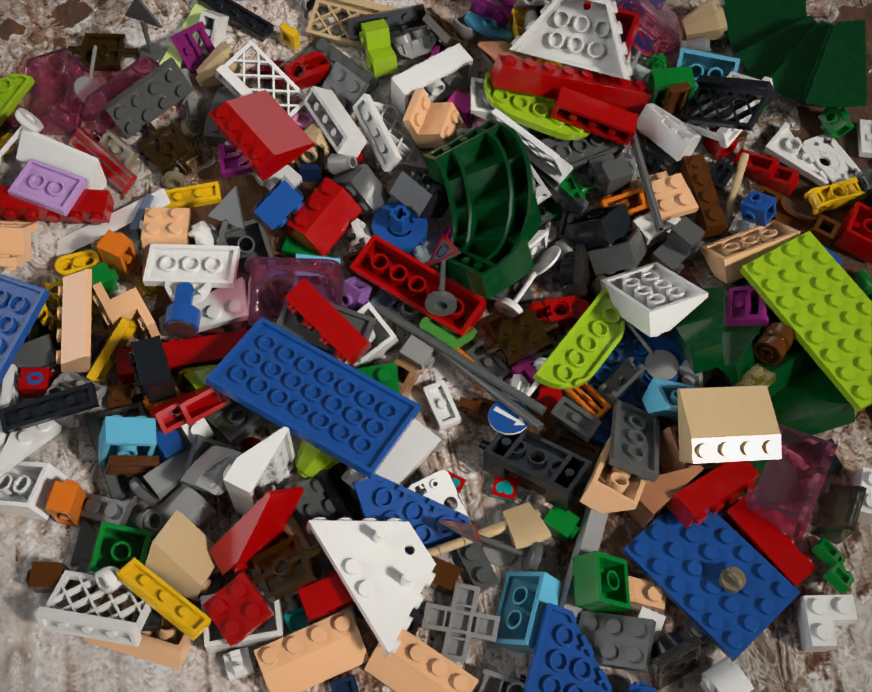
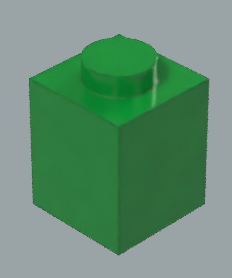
[89,262,119,294]
[543,506,580,544]

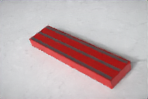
[68,127,137,194]

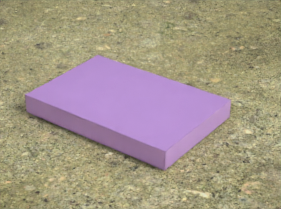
[7,158,88,216]

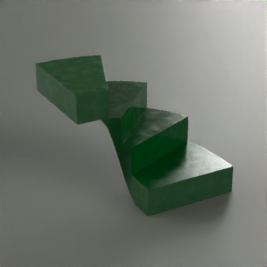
[721,0,867,108]
[423,119,542,299]
[670,286,855,445]

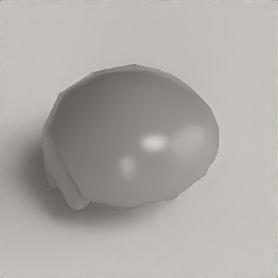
[452,13,480,40]

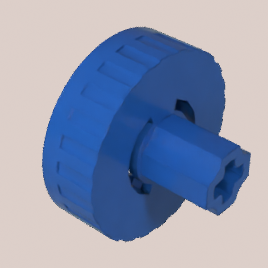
[372,201,428,254]

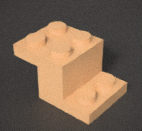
[402,88,467,148]
[629,171,699,222]
[141,208,191,276]
[0,220,38,270]
[92,282,163,343]

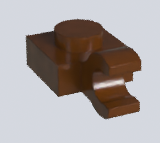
[107,383,144,411]

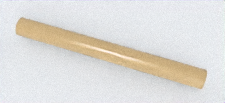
[724,153,749,230]

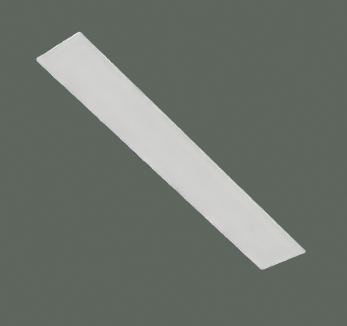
[56,188,171,259]

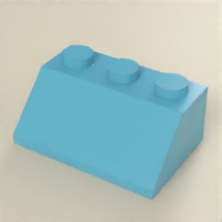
[674,46,740,98]
[642,377,702,420]
[489,571,563,655]

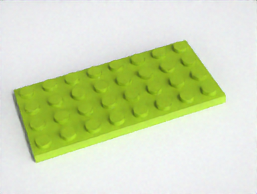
[740,231,872,413]

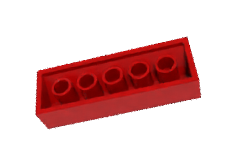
[349,234,486,337]

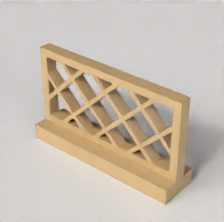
[305,0,394,50]

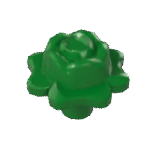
[646,52,670,70]

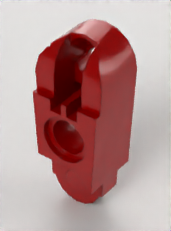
[275,51,332,90]
[526,295,590,332]

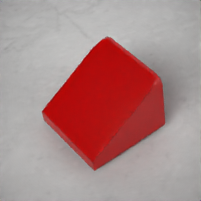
[537,385,563,414]

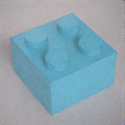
[98,415,157,466]

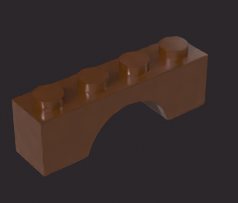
[678,154,728,240]
[759,185,841,248]

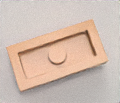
[628,576,667,612]

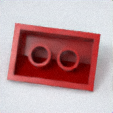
[287,177,362,256]

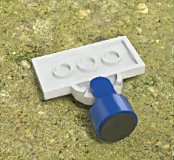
[143,244,240,338]

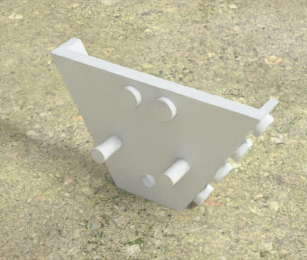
[509,0,633,81]
[305,517,436,659]

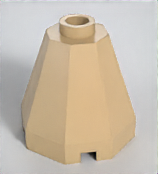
[678,0,728,40]
[195,40,248,90]
[291,121,331,171]

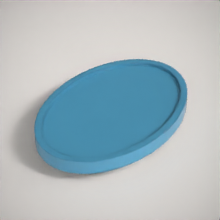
[464,13,513,41]

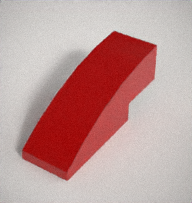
[732,149,799,196]
[149,385,231,435]

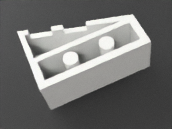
[636,103,703,161]

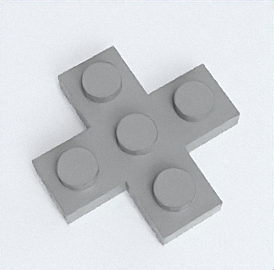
[421,582,501,664]

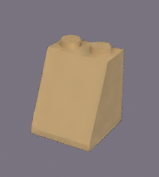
[145,510,221,602]

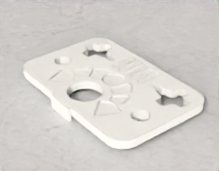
[802,133,861,184]
[408,470,471,523]

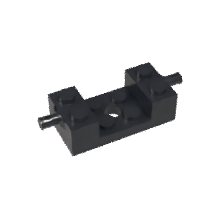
[479,429,592,512]

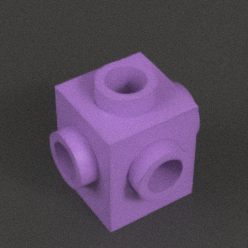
[335,276,373,312]

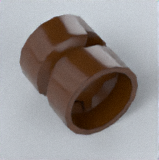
[753,322,795,366]

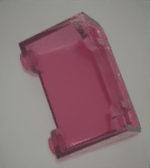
[612,0,683,56]
[11,47,89,135]
[82,57,160,139]
[247,257,344,326]
[745,424,838,542]

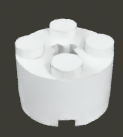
[699,657,754,692]

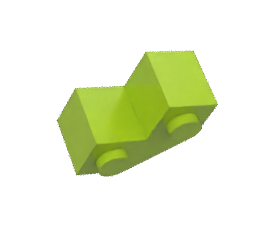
[359,19,398,78]

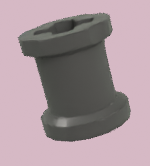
[855,169,872,197]

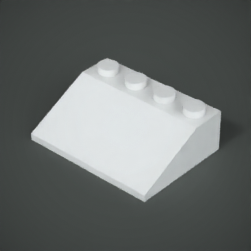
[600,262,708,337]
[223,426,296,515]

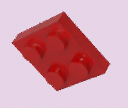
[202,572,275,647]

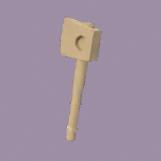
[427,502,552,558]

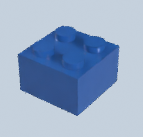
[254,175,304,230]

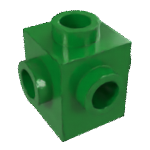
[818,108,855,140]

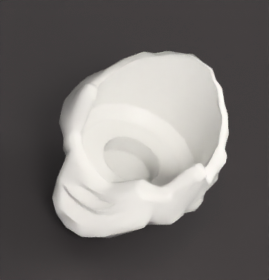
[188,221,219,245]

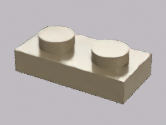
[99,129,140,170]

